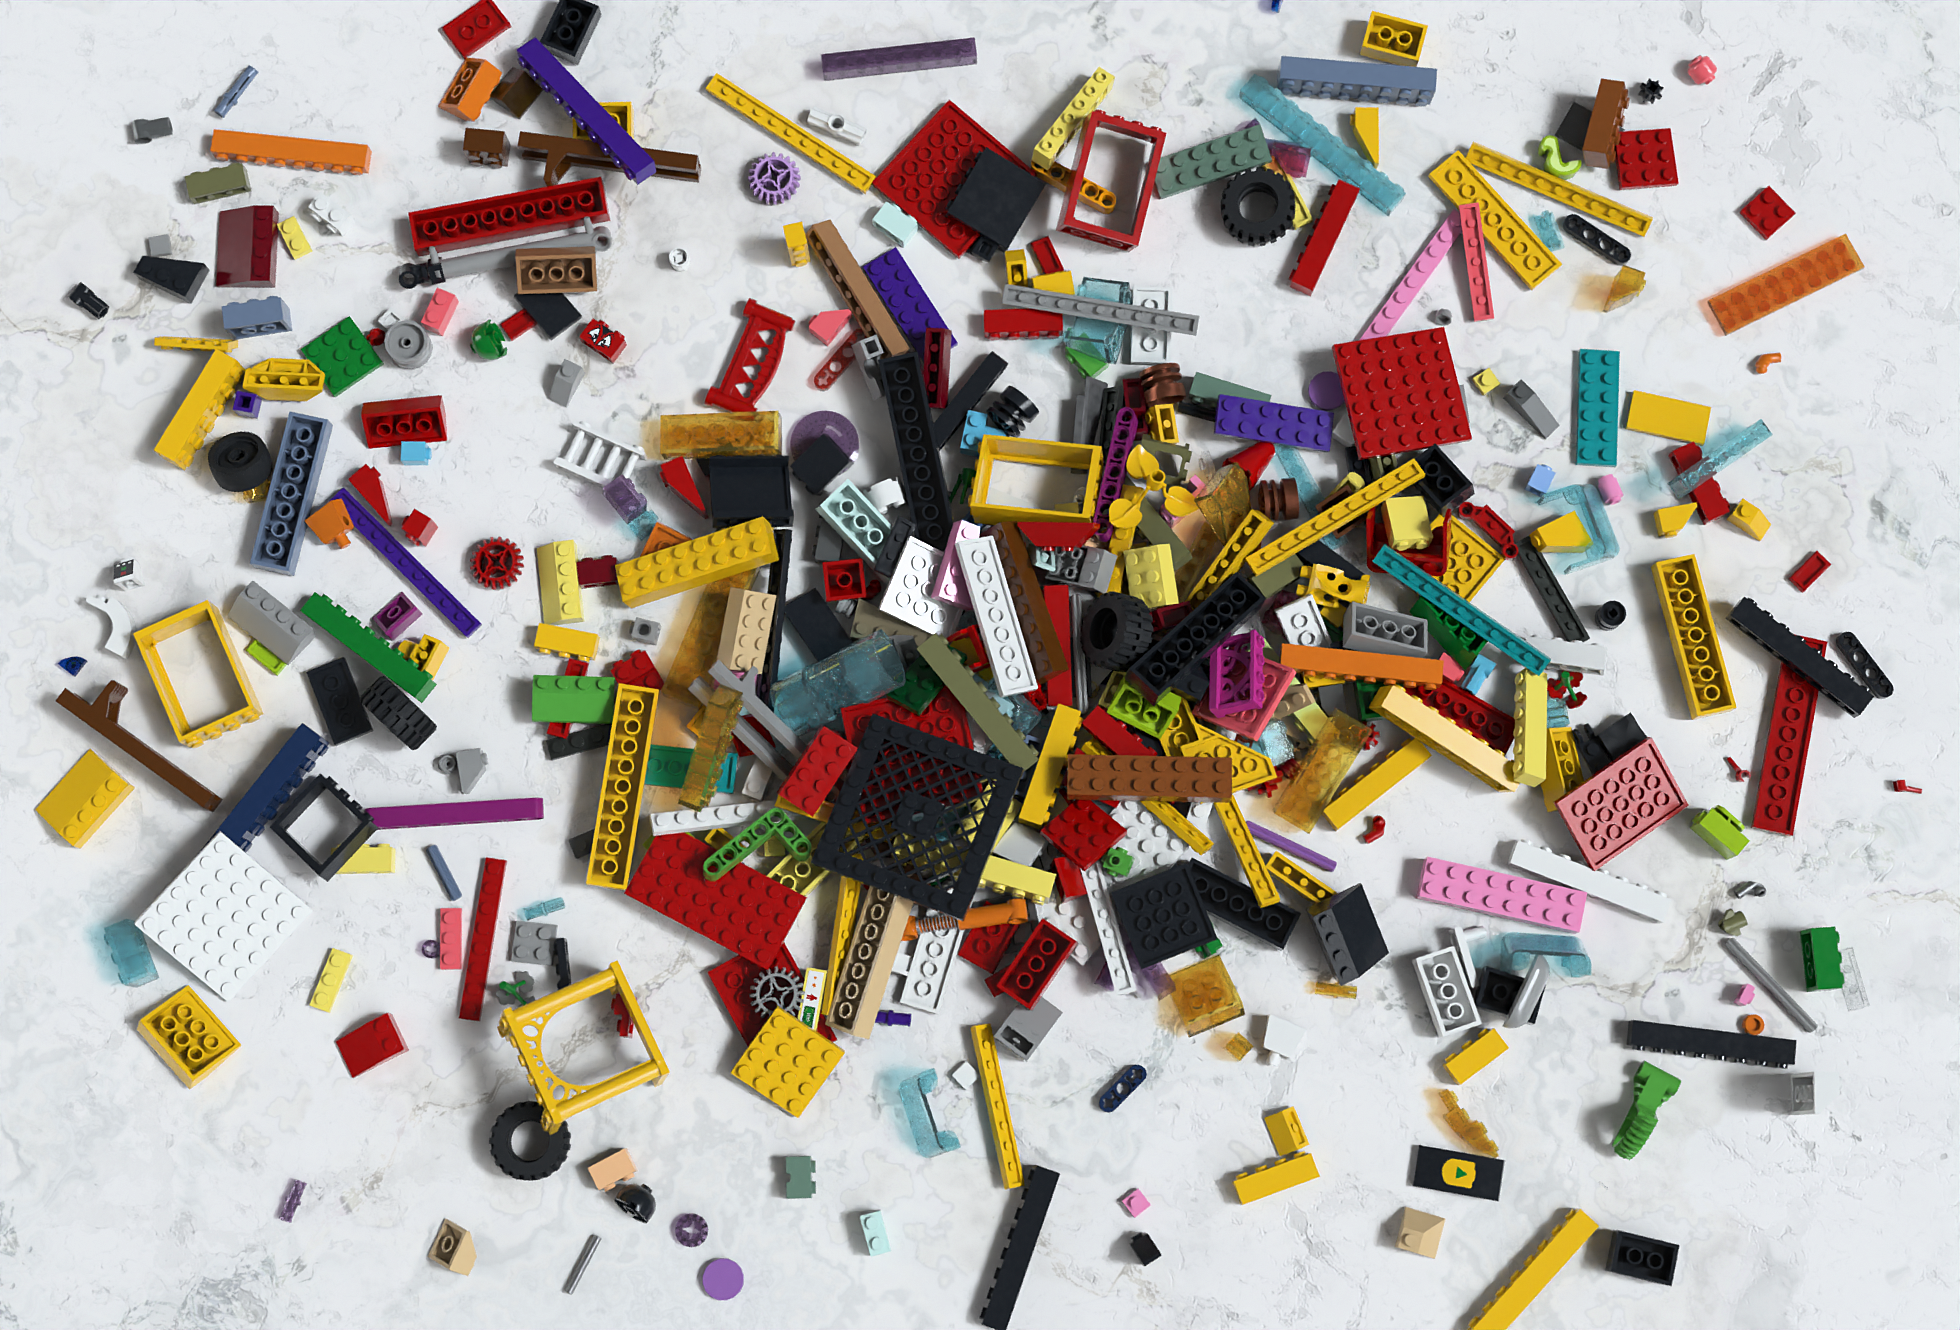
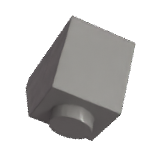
[549,359,585,407]
[456,748,488,794]

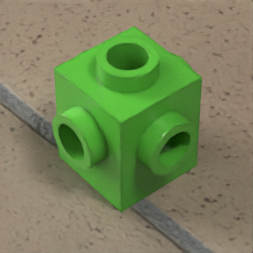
[1101,846,1135,877]

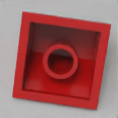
[822,558,866,602]

